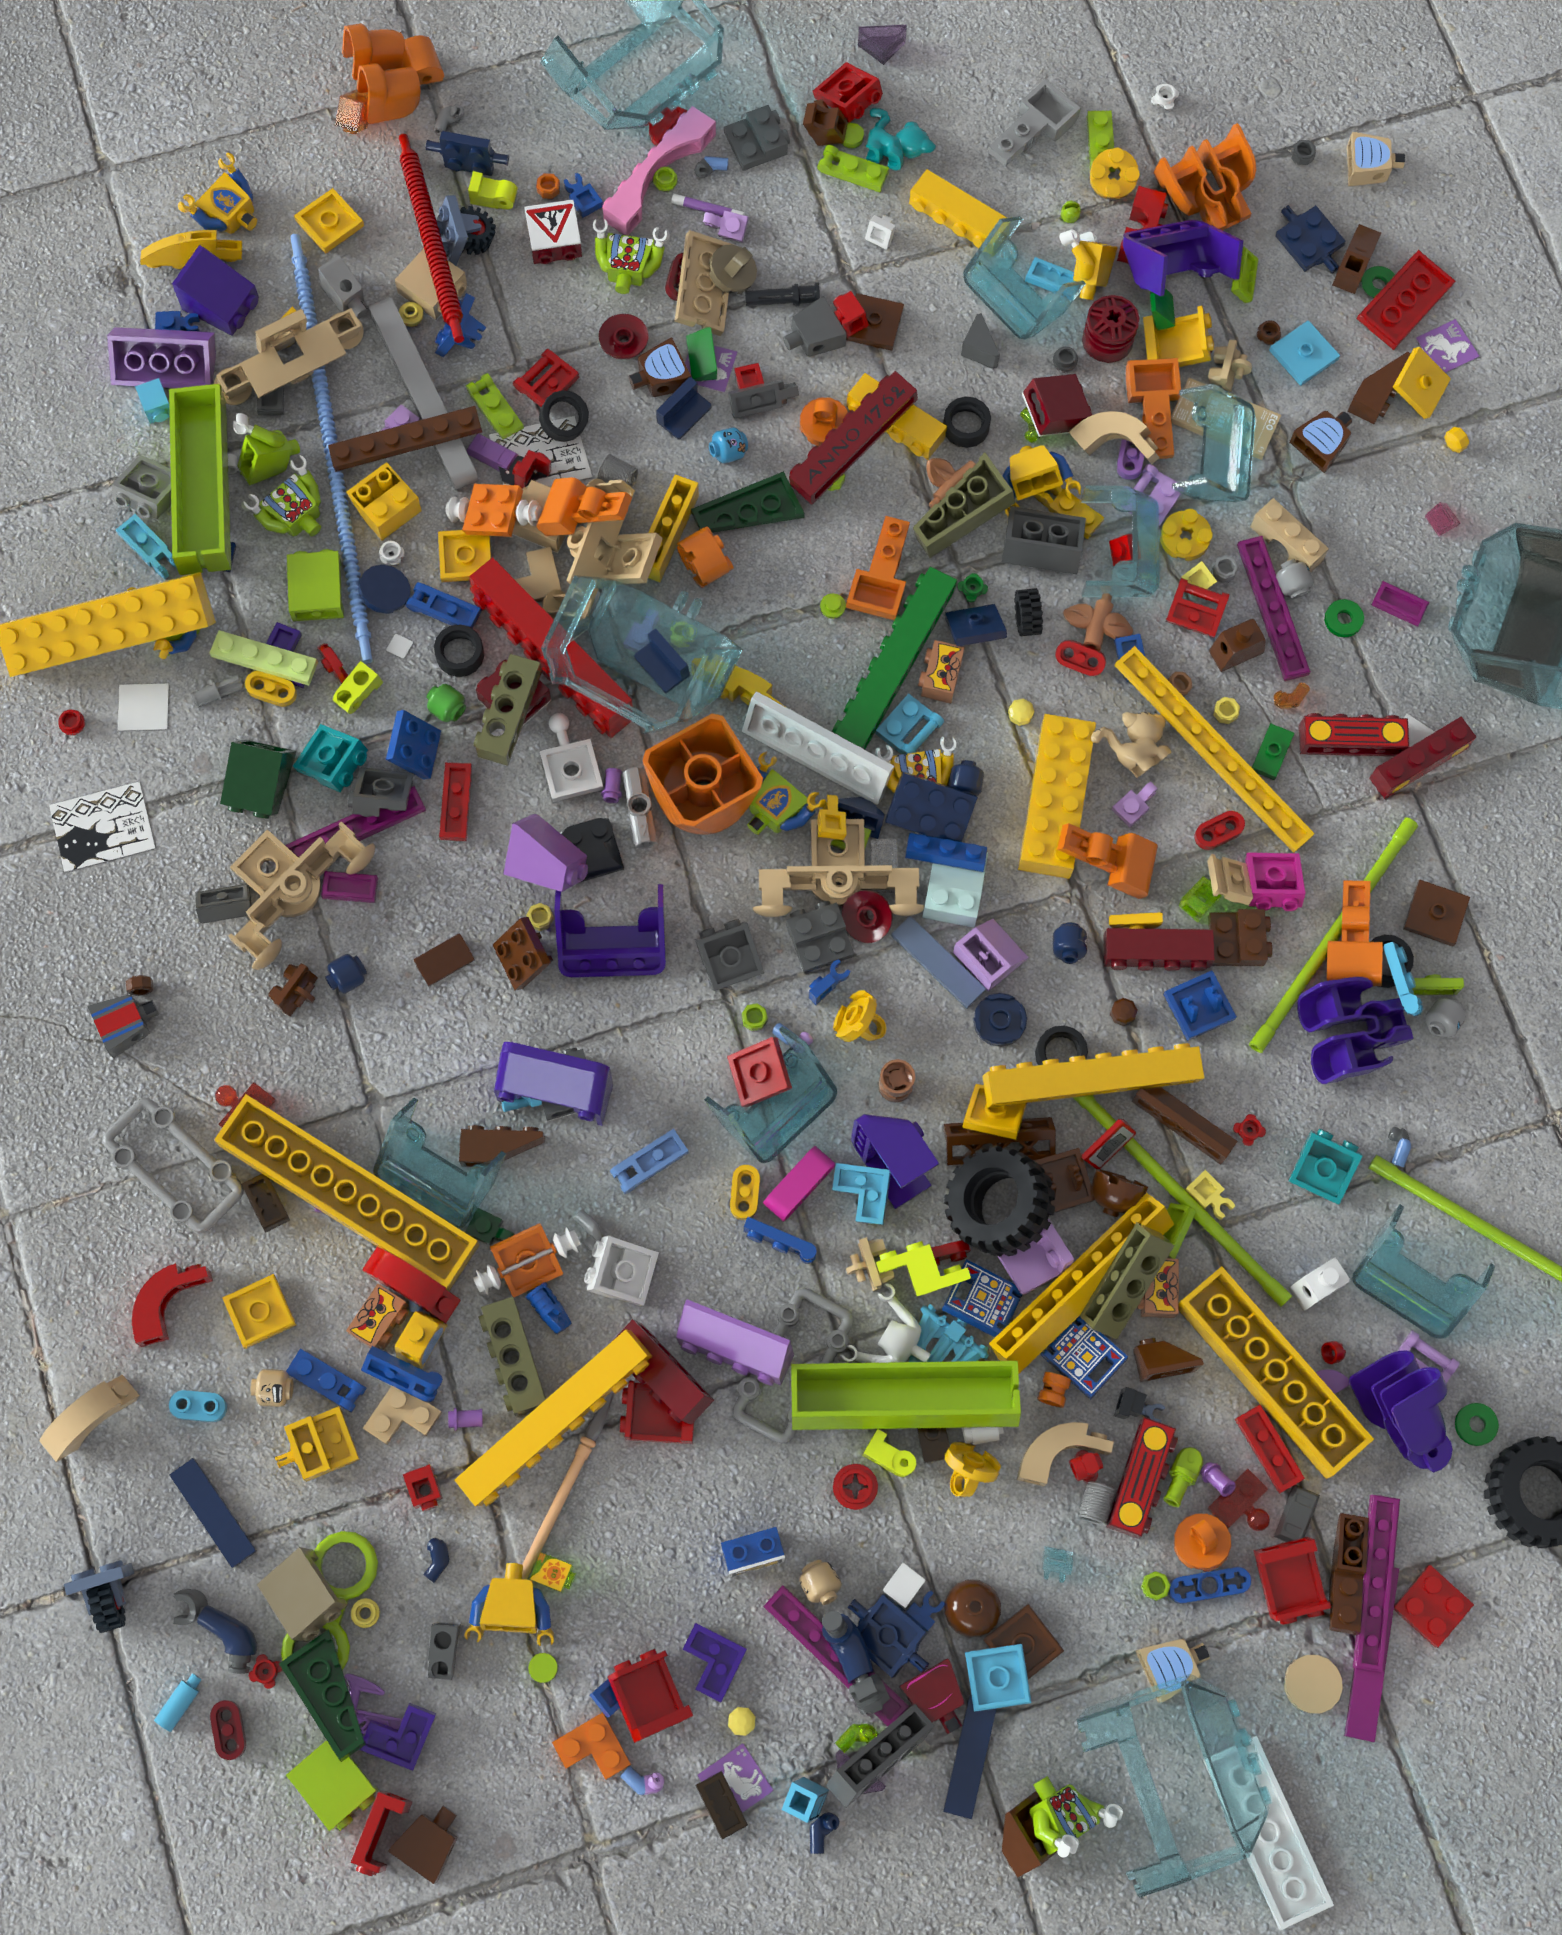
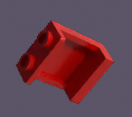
[620,1380,694,1444]
[1253,1537,1331,1624]
[608,1649,693,1743]
[350,1791,413,1876]

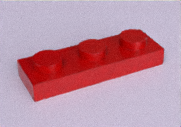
[439,762,472,841]
[1235,1405,1305,1494]

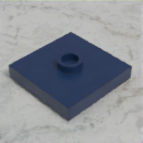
[945,604,1007,647]

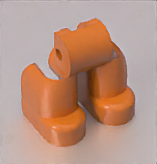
[342,23,444,124]
[1154,123,1256,231]

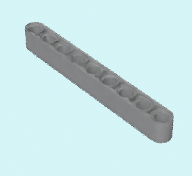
[367,297,479,491]

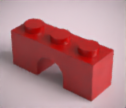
[1117,186,1169,264]

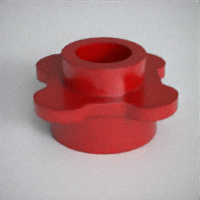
[1233,1114,1266,1146]
[249,1654,282,1689]

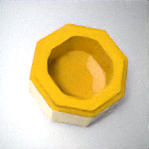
[1444,427,1469,453]

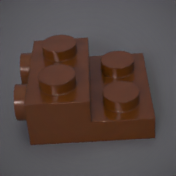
[1208,909,1273,966]

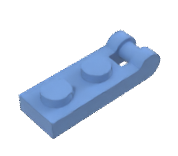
[610,1129,689,1194]

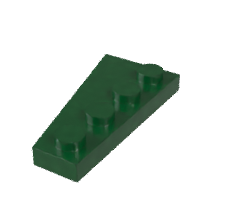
[691,471,805,533]
[279,1629,366,1762]

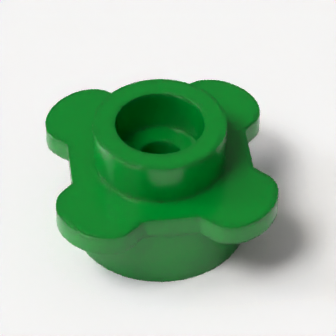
[957,573,988,602]

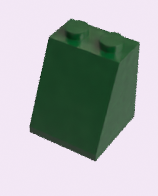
[220,740,296,819]

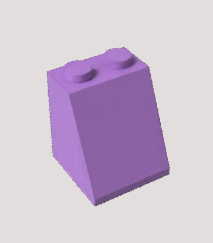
[504,814,588,892]

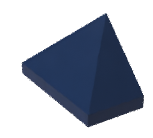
[838,797,885,839]

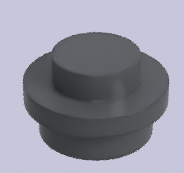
[1053,346,1078,371]

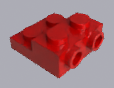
[813,62,883,123]

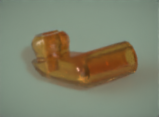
[1274,682,1310,709]

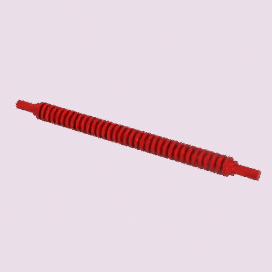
[399,134,464,343]

